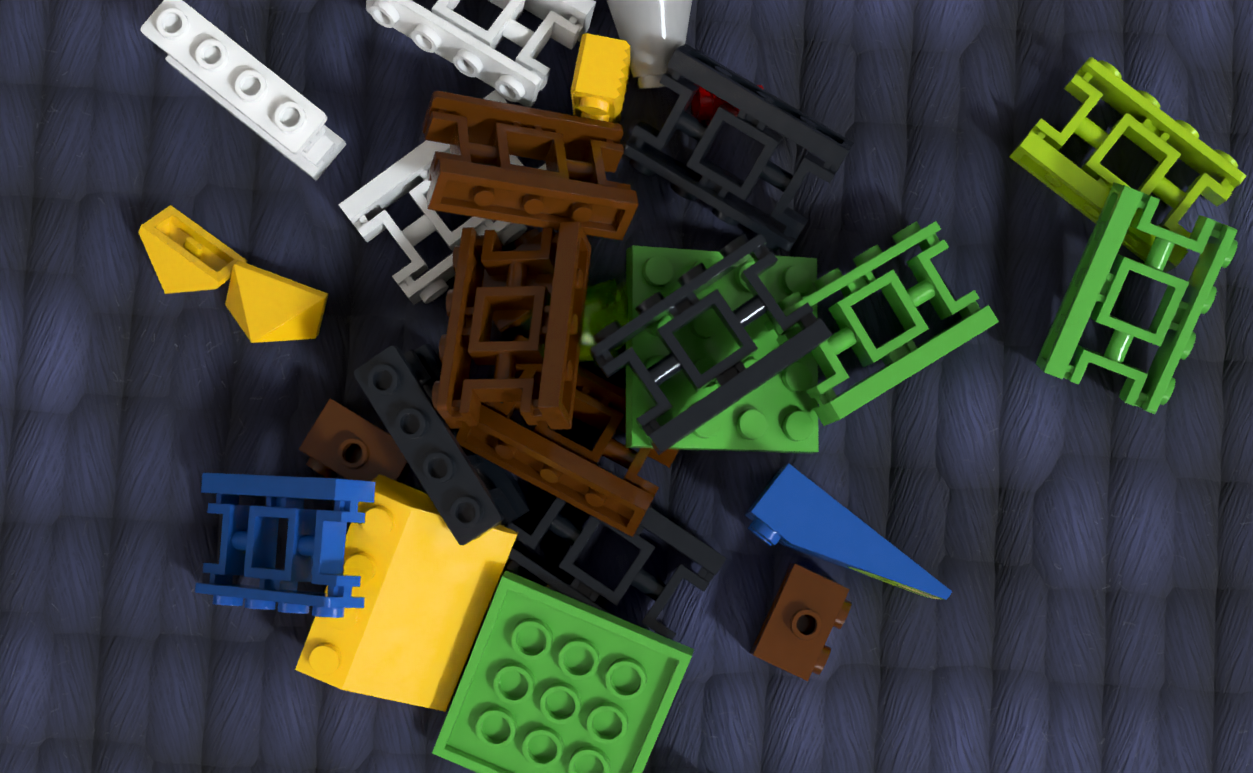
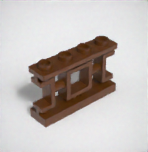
[423,91,639,240]
[432,221,592,429]
[456,335,680,537]

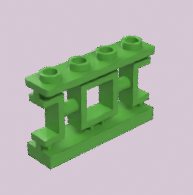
[1035,182,1238,414]
[764,221,999,426]

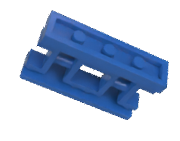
[195,473,376,618]

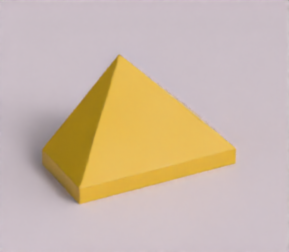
[138,205,247,294]
[225,260,328,343]

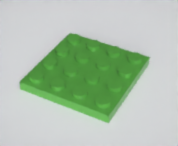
[626,245,819,454]
[432,571,694,773]

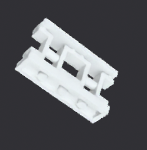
[141,0,347,181]
[366,0,596,108]
[338,90,547,305]

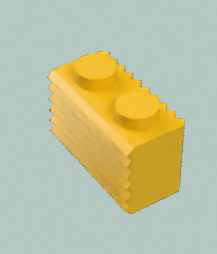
[570,33,630,123]

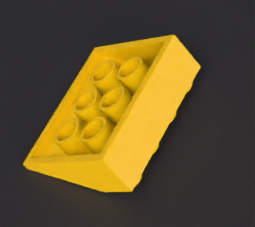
[295,474,518,712]

